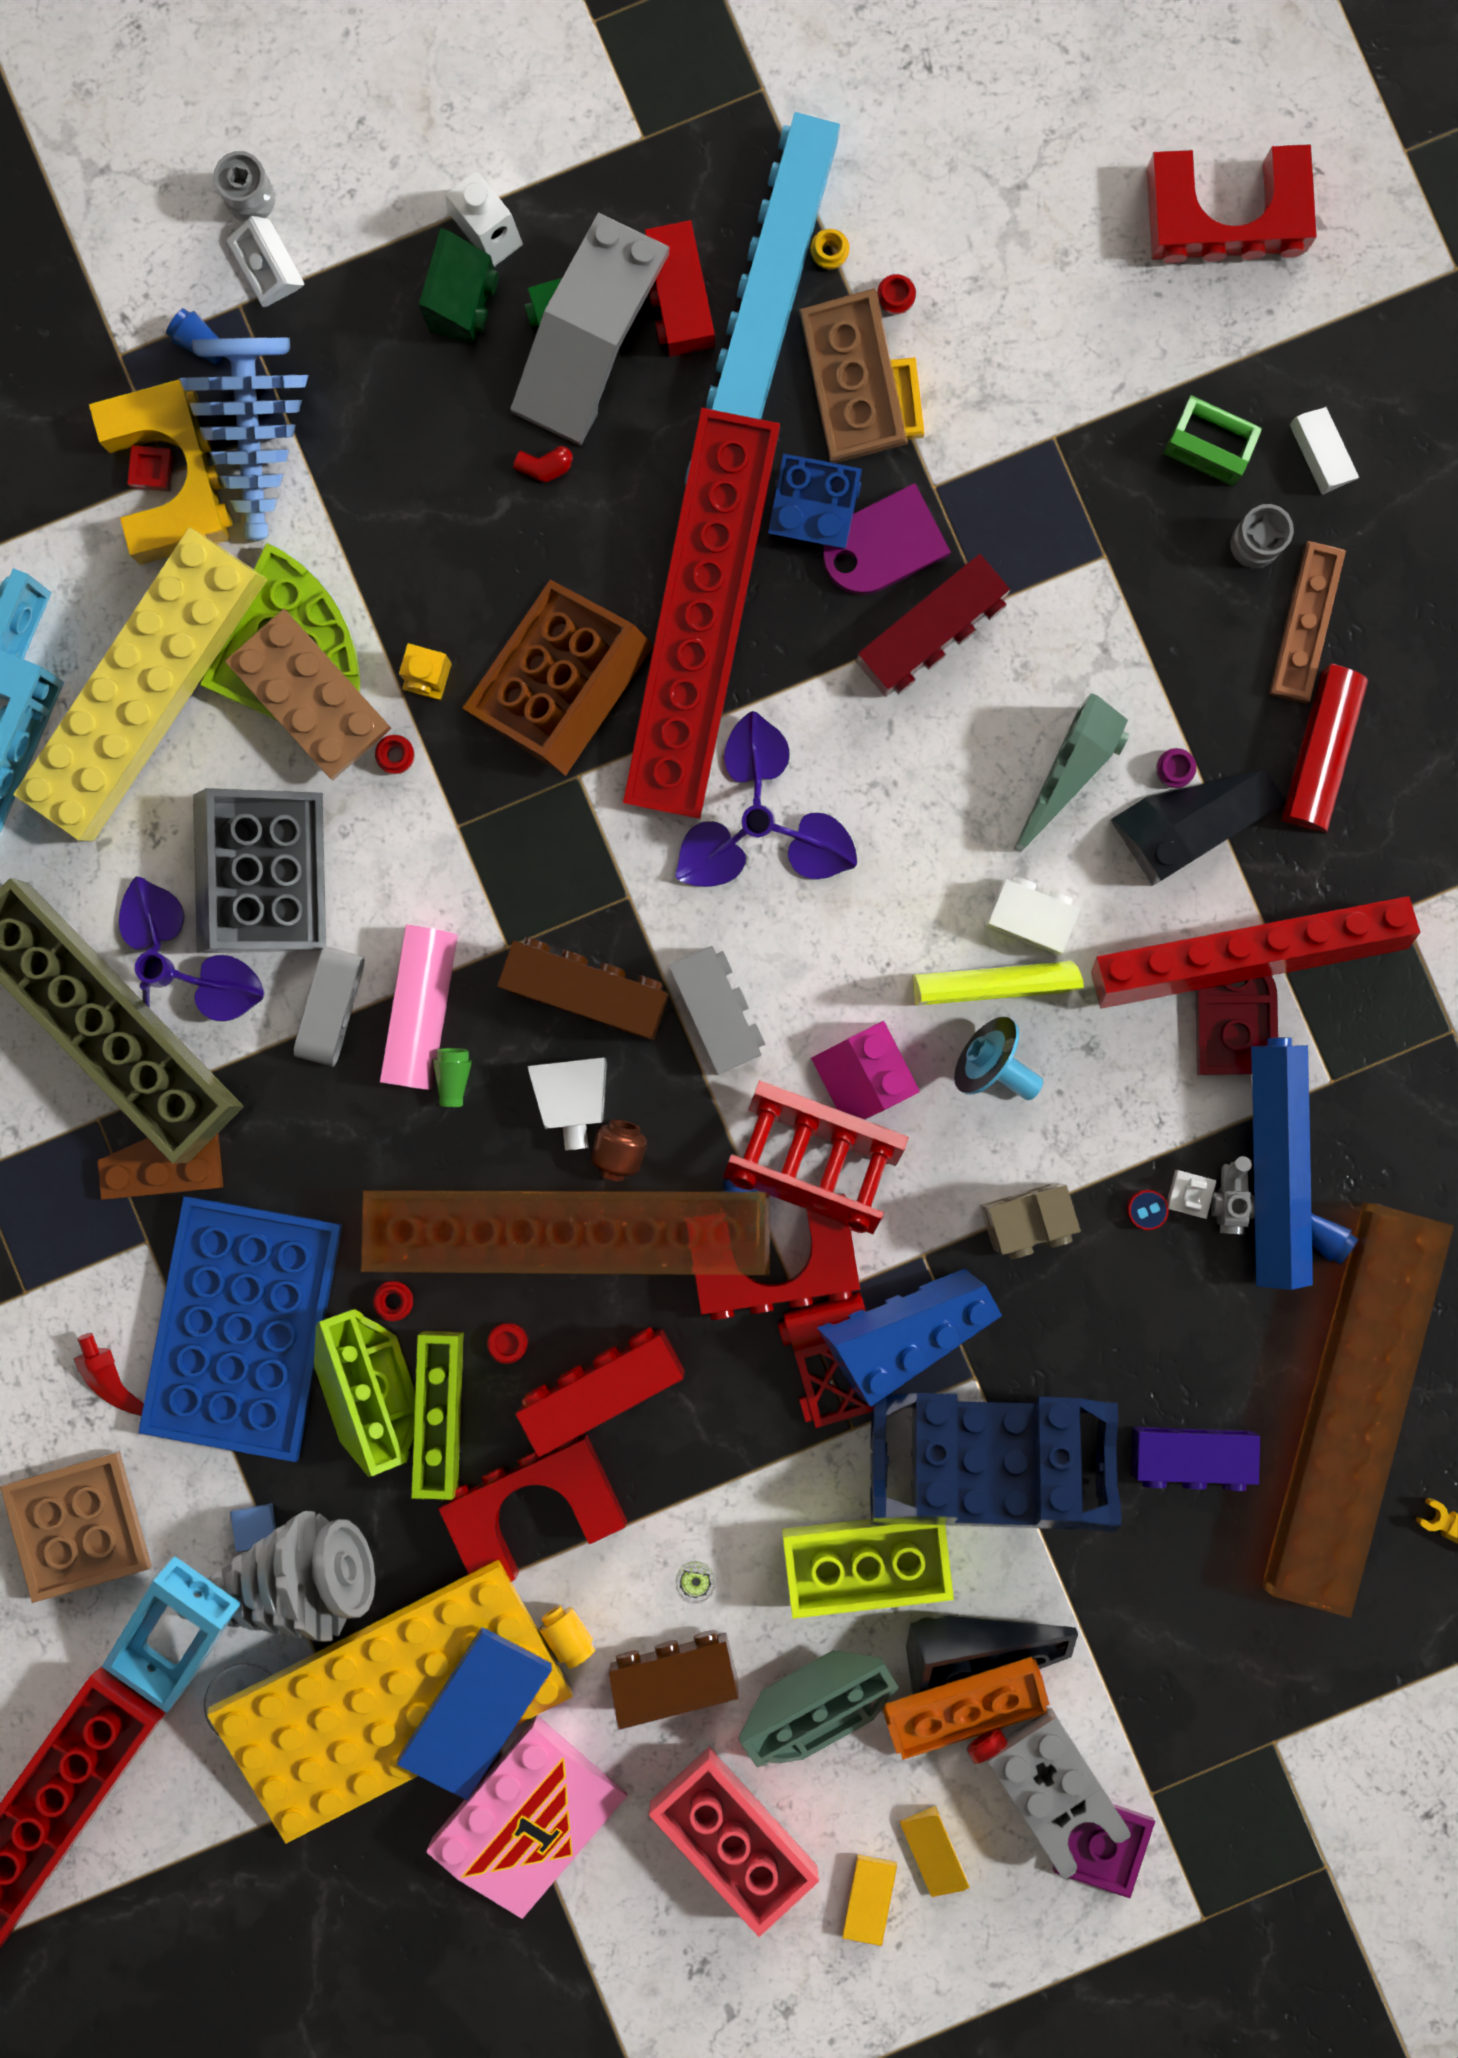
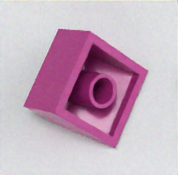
[811,1020,920,1120]

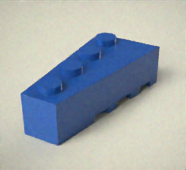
[817,1268,1002,1407]

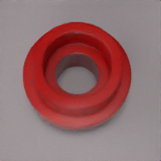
[375,734,415,774]
[373,1281,414,1321]

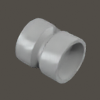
[214,151,276,222]
[1230,504,1294,568]

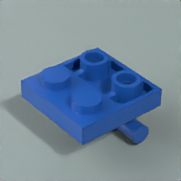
[768,453,862,549]

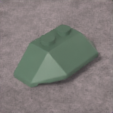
[738,1650,898,1767]

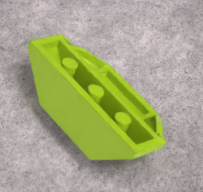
[314,1309,416,1477]

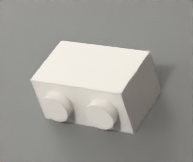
[984,877,1080,956]

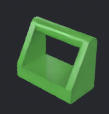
[1163,395,1262,486]

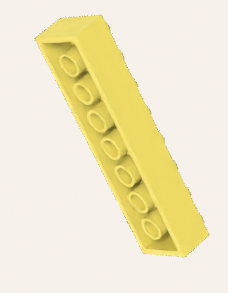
[13,527,268,841]

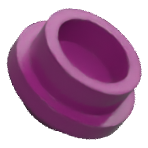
[1156,748,1196,788]

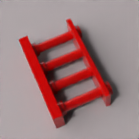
[723,1080,909,1234]

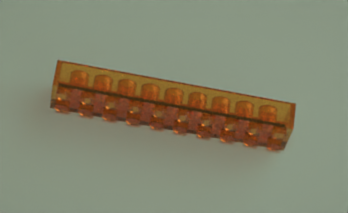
[361,1191,770,1275]
[1261,1202,1454,1618]

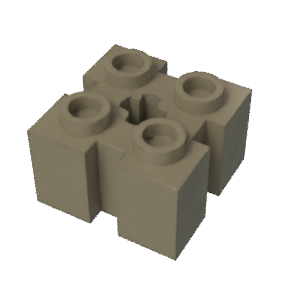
[980,1183,1081,1259]

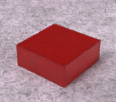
[127,445,174,492]

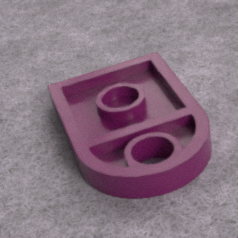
[823,483,951,595]

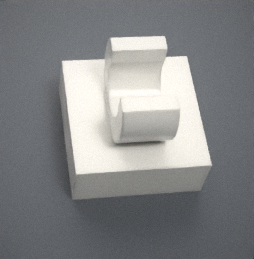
[1167,1170,1216,1219]

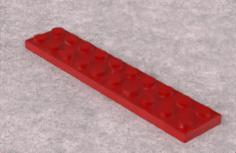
[623,407,780,819]

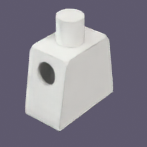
[445,171,523,267]
[528,1058,607,1151]

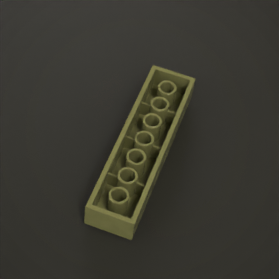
[0,878,244,1164]

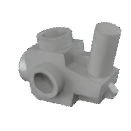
[1211,1156,1255,1234]

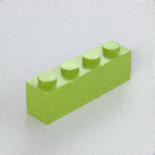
[412,1331,464,1500]

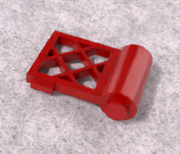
[778,1292,872,1428]

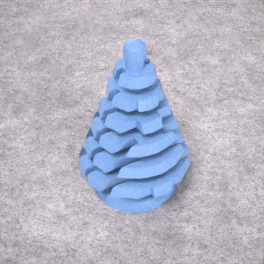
[179,338,308,541]

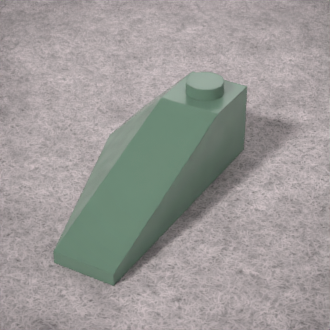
[1014,693,1129,852]

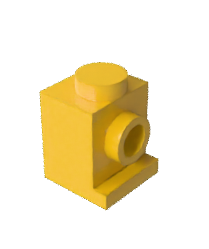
[399,643,452,701]

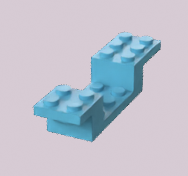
[0,568,64,833]

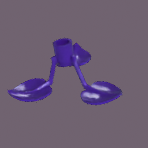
[676,711,857,887]
[119,876,265,1022]

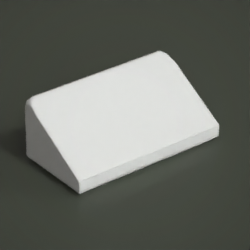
[226,216,304,307]
[1289,407,1359,495]

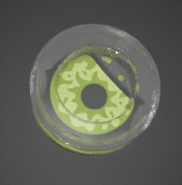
[675,1561,715,1604]

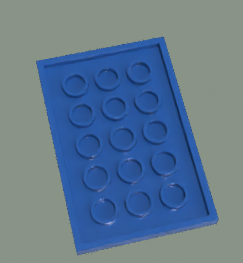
[138,1196,343,1462]

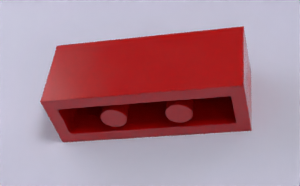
[645,220,715,357]

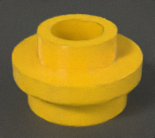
[810,229,850,269]

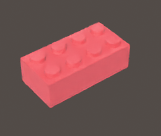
[648,1746,819,1937]

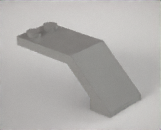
[510,212,670,446]

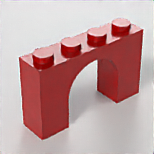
[1147,144,1317,264]
[687,1193,860,1320]
[438,1434,627,1582]

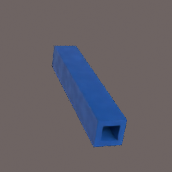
[1251,1037,1313,1290]

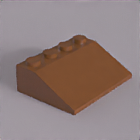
[462,579,654,776]

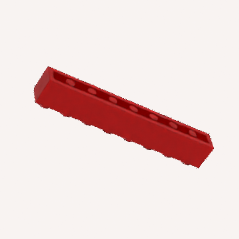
[1091,896,1421,1009]

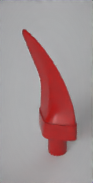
[73,1333,144,1416]

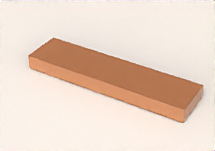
[1268,541,1346,704]

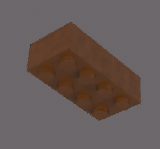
[497,937,669,1041]

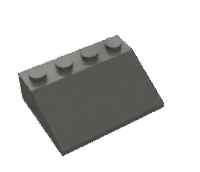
[193,788,326,953]

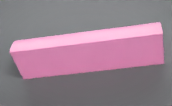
[380,924,458,1090]

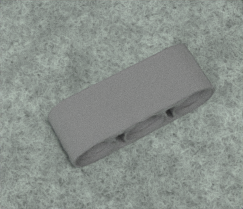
[294,946,365,1067]

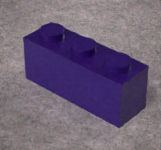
[1131,1427,1260,1491]

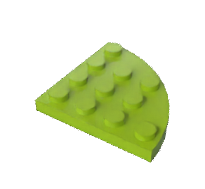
[200,543,361,722]

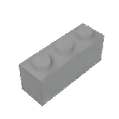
[669,946,765,1075]

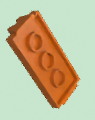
[882,1657,1050,1760]

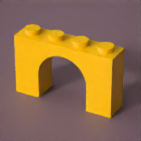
[89,380,233,565]

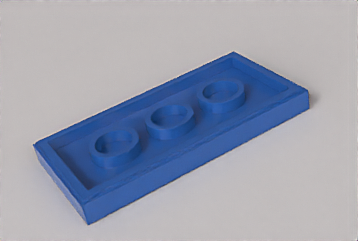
[397,1627,552,1800]

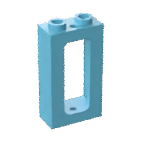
[101,1556,241,1713]

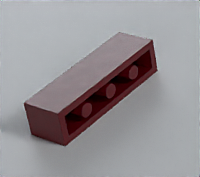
[856,554,1011,697]

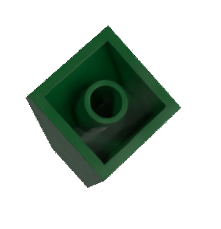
[419,228,499,344]

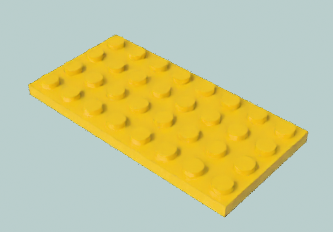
[207,1559,573,1843]

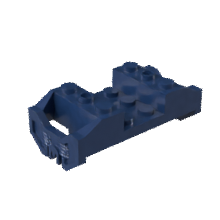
[870,1393,1122,1532]

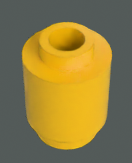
[539,1605,595,1669]

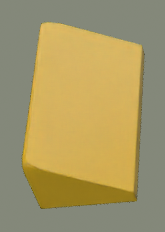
[899,1805,970,1897]

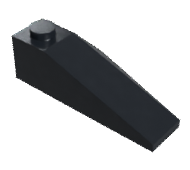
[1111,769,1286,886]
[906,1616,1078,1695]

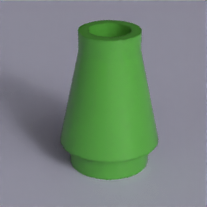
[432,1048,472,1107]

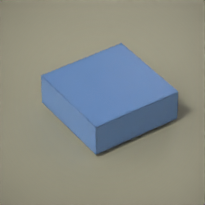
[230,1503,276,1552]

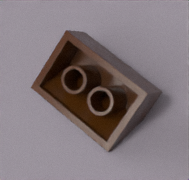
[609,1630,739,1730]

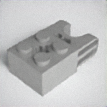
[988,1708,1131,1879]

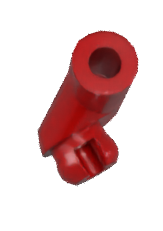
[513,446,573,482]

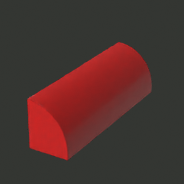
[1281,663,1368,834]

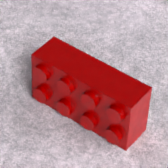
[516,1327,685,1457]

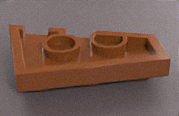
[98,1133,223,1200]

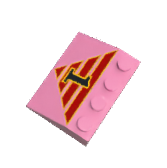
[426,1715,627,1919]

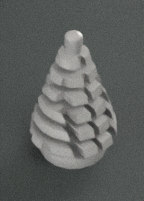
[177,1511,375,1641]

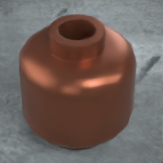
[591,1119,647,1181]

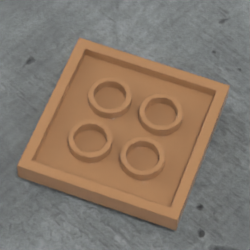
[0,1451,152,1603]

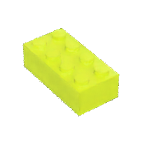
[782,1518,954,1619]

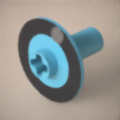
[954,1017,1043,1100]

